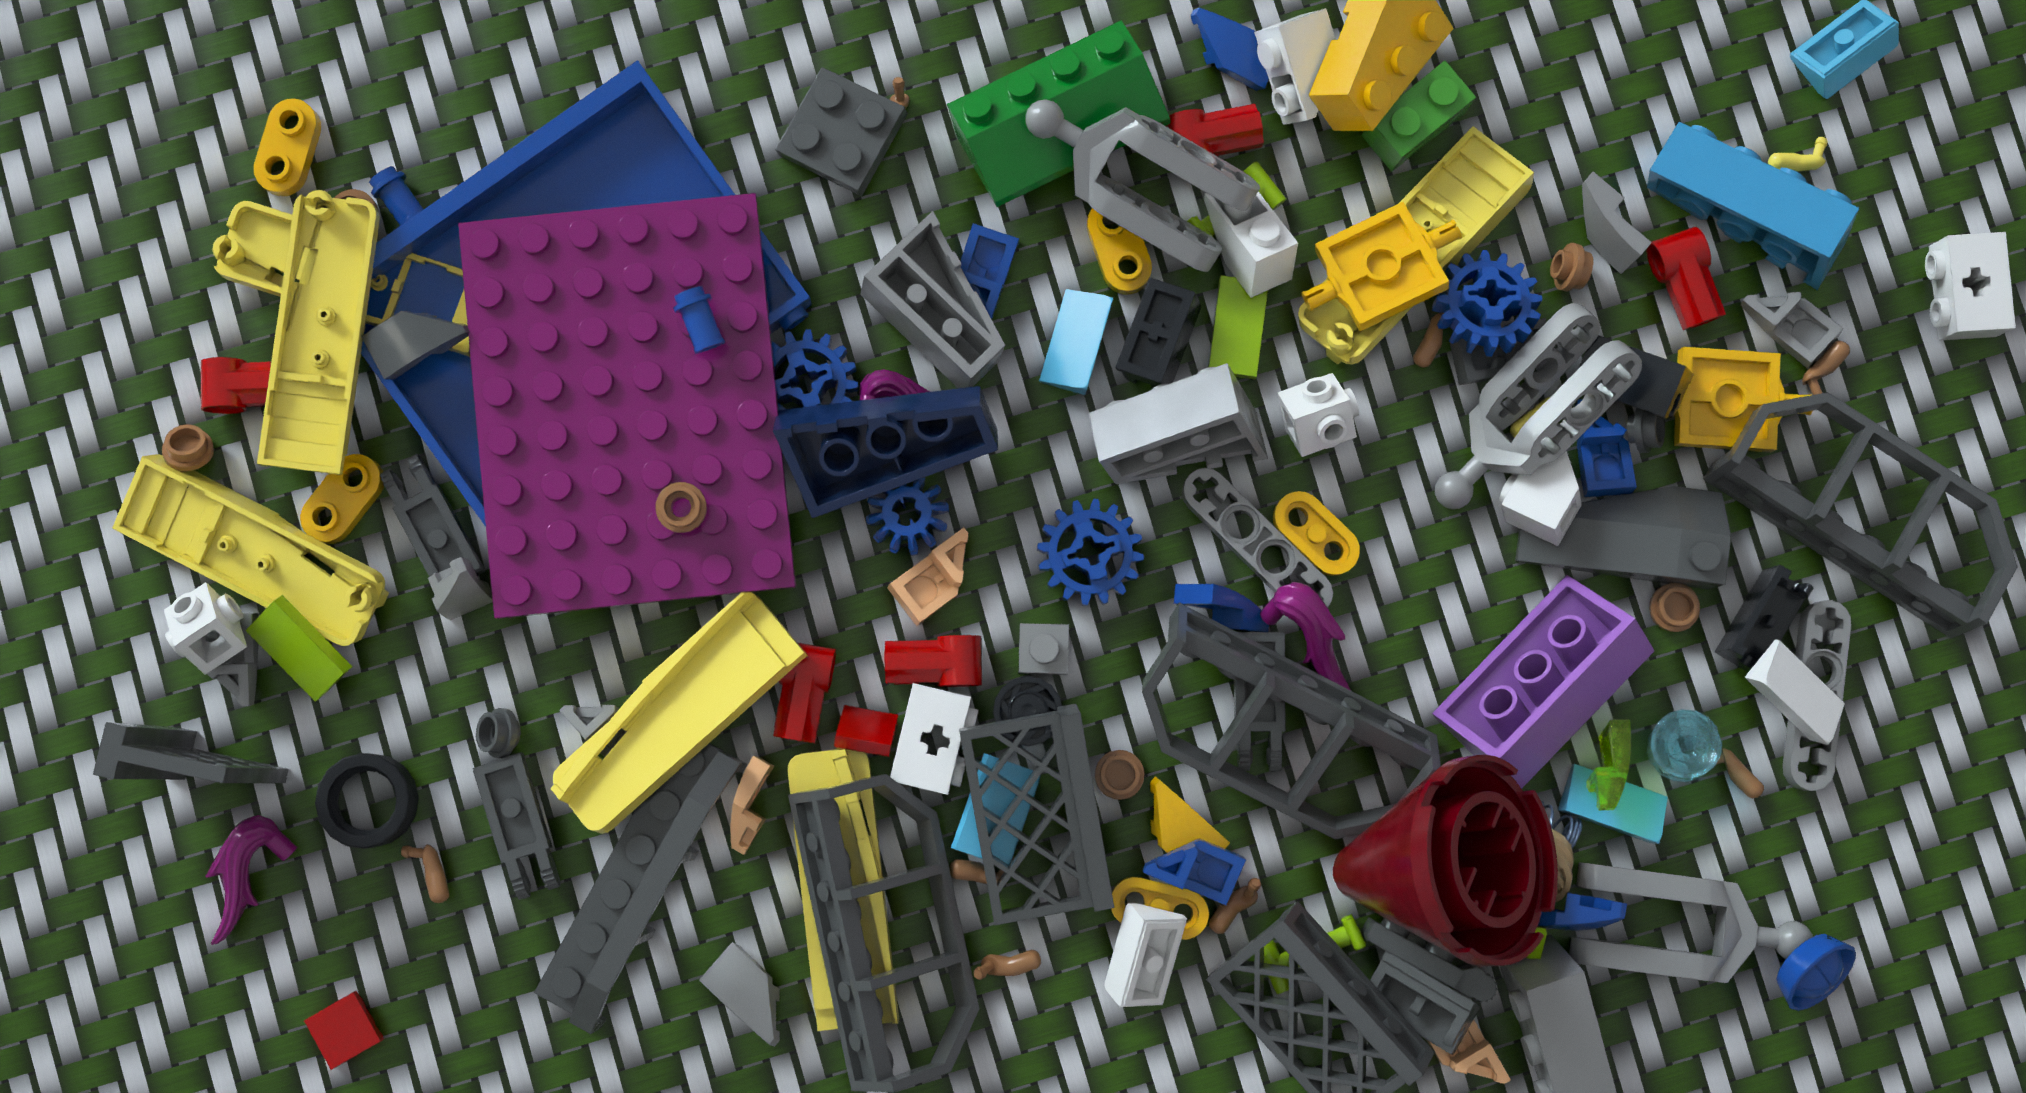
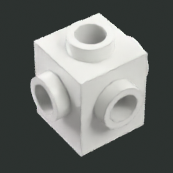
[1277,373,1360,457]
[164,582,247,675]

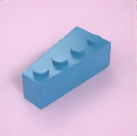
[1647,122,1859,290]

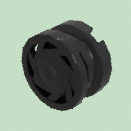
[993,676,1062,746]

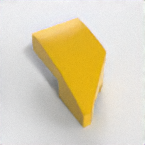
[1150,777,1230,853]

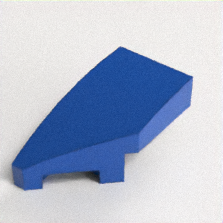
[1190,8,1269,91]
[960,223,1020,320]
[1575,399,1637,497]
[1174,584,1269,632]
[1142,838,1246,905]
[1538,893,1627,931]

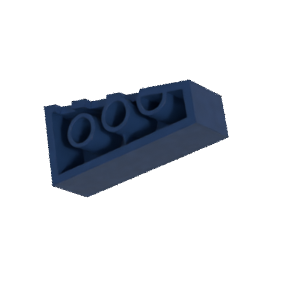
[773,386,998,518]

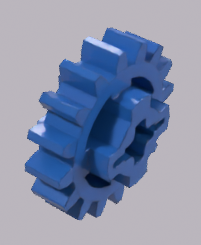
[1432,250,1542,357]
[772,329,859,410]
[1037,499,1144,607]

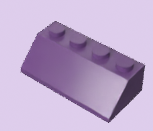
[1432,575,1655,789]

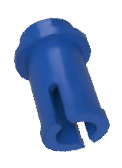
[369,166,424,226]
[673,286,725,354]

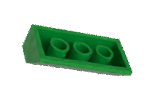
[947,20,1171,207]

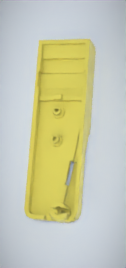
[1298,126,1534,365]
[257,190,380,475]
[212,201,470,357]
[112,454,389,646]
[551,592,808,834]
[787,748,899,1031]

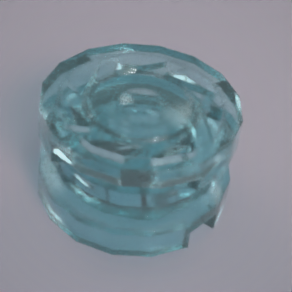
[1647,709,1722,783]

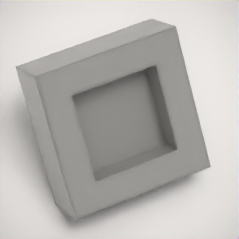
[1018,623,1069,675]

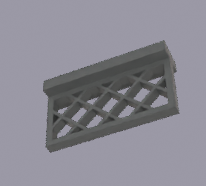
[959,704,1114,926]
[93,722,289,783]
[1206,901,1435,1093]

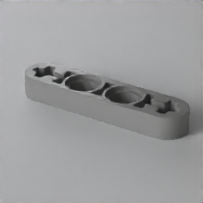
[1182,468,1333,608]
[1783,600,1851,791]

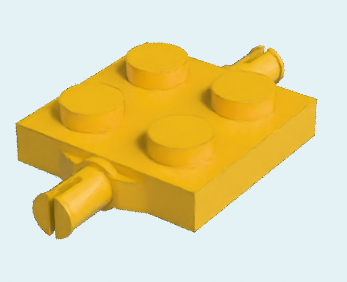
[1302,202,1462,332]
[1674,347,1813,452]

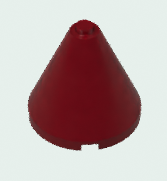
[1333,755,1558,967]

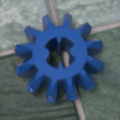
[866,477,949,556]

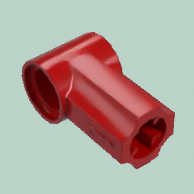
[1166,104,1264,156]
[1646,227,1726,331]
[201,357,271,414]
[884,635,982,687]
[773,642,836,744]

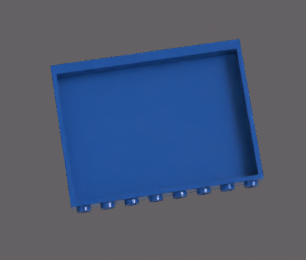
[361,60,812,527]

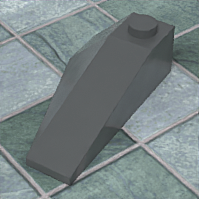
[1515,486,1731,590]

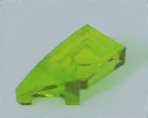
[1586,720,1631,811]

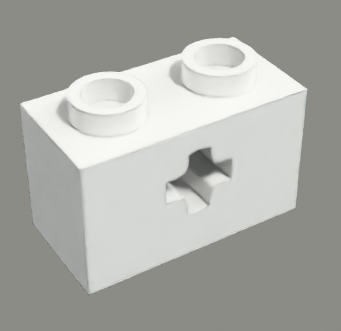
[1925,232,2016,341]
[890,683,979,795]

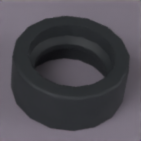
[315,753,419,849]

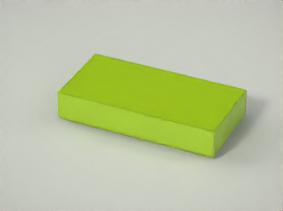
[1208,275,1268,380]
[245,595,353,702]

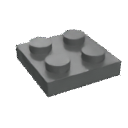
[775,67,908,196]

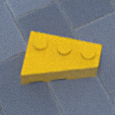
[1309,0,1454,131]

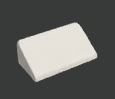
[1745,639,1845,745]
[1104,903,1187,1007]

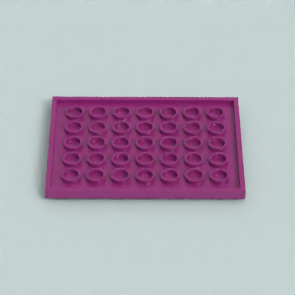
[458,193,796,619]

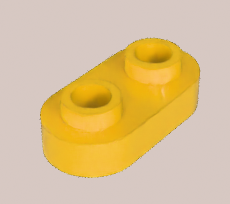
[254,99,321,196]
[1087,208,1152,295]
[300,454,384,544]
[1273,491,1360,576]
[1111,877,1209,940]

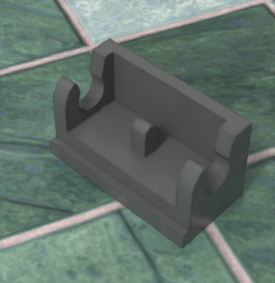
[1370,951,1480,1055]

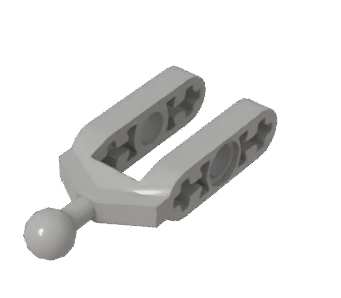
[1025,99,1260,272]
[1434,303,1642,510]
[1569,862,1813,983]

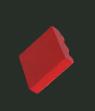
[834,705,898,757]
[304,991,384,1070]

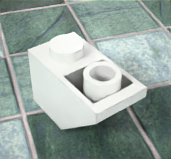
[1254,8,1336,125]
[1204,192,1298,298]
[1499,438,1582,546]

